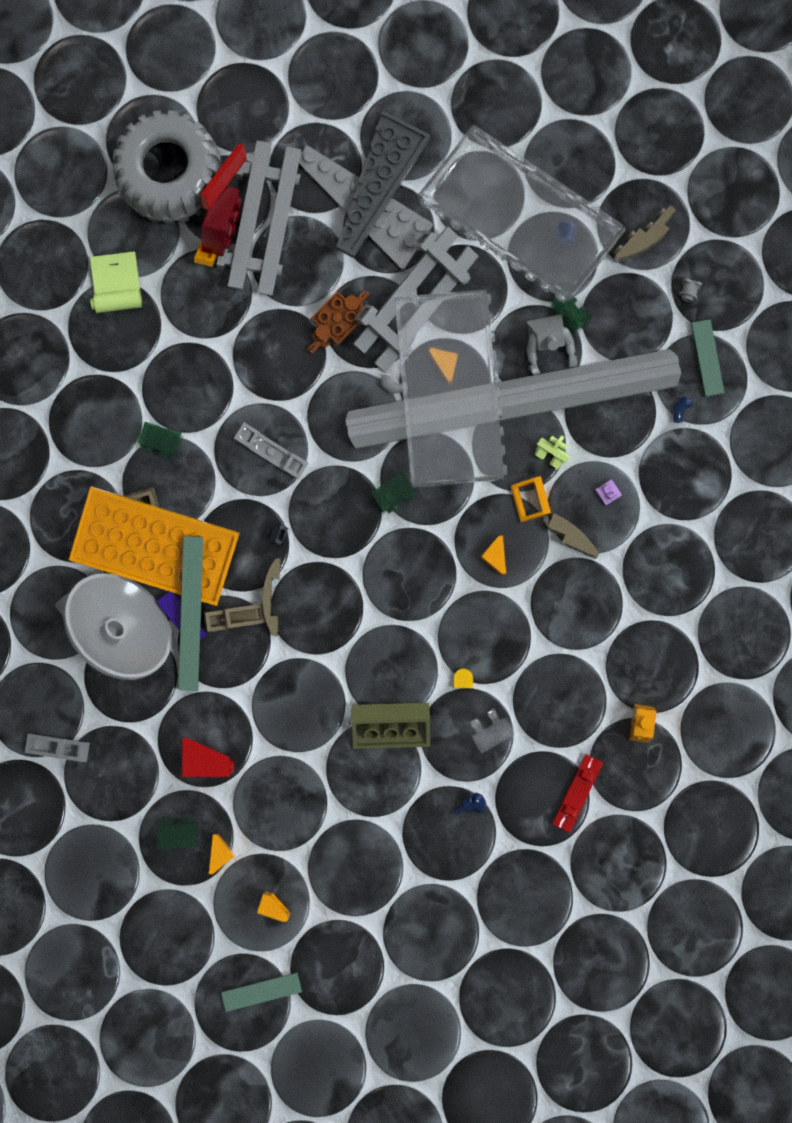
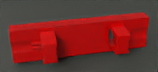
[552,754,603,833]

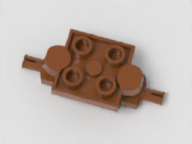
[306,290,370,354]

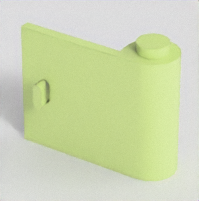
[90,252,142,313]

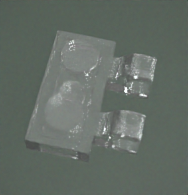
[470,709,515,754]

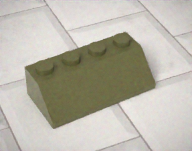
[352,703,430,749]

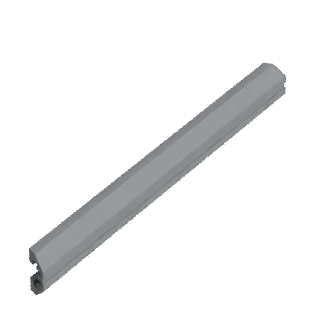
[345,349,681,449]

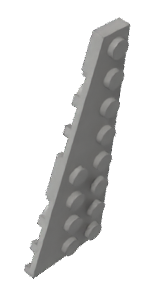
[299,145,434,272]

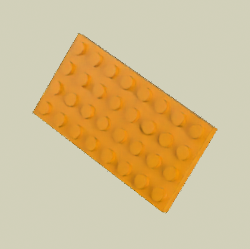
[69,486,240,606]

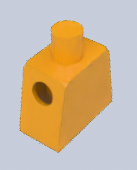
[629,704,656,743]

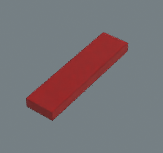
[200,144,247,210]

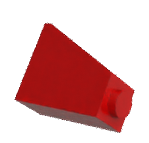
[182,738,234,777]

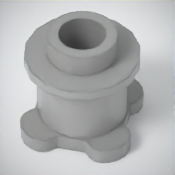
[679,278,702,302]

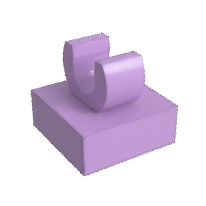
[595,479,622,506]

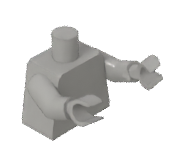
[526,314,577,375]

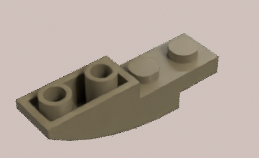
[613,205,676,263]

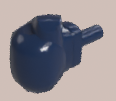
[453,792,486,815]

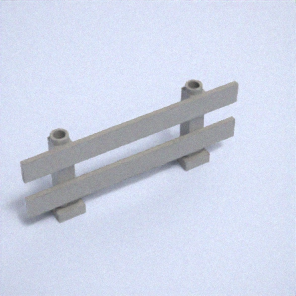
[216,140,301,296]
[353,226,478,373]

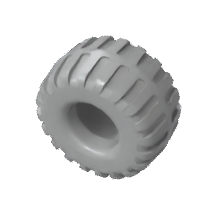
[113,110,222,224]

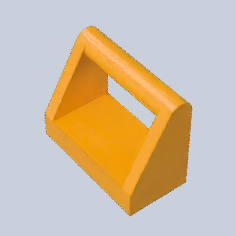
[510,476,551,523]
[257,891,290,922]

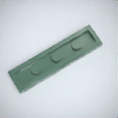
[691,319,725,397]
[221,972,302,1012]

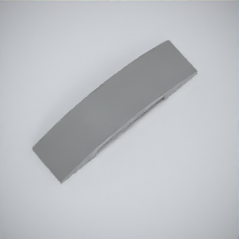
[234,422,309,479]

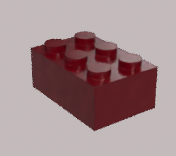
[201,186,242,256]

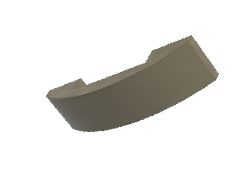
[263,558,281,637]

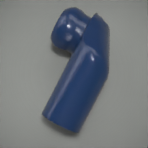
[673,397,692,423]

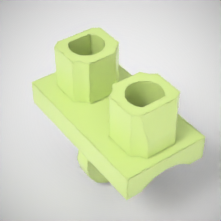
[535,435,570,469]

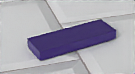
[157,591,207,641]

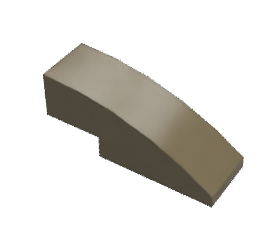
[546,513,599,559]
[203,604,266,633]

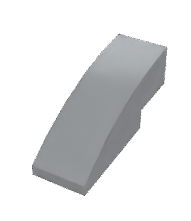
[25,733,90,762]

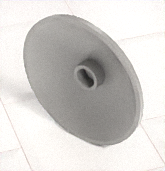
[55,573,171,680]

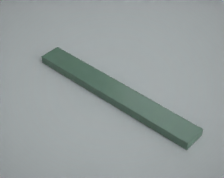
[179,536,204,691]

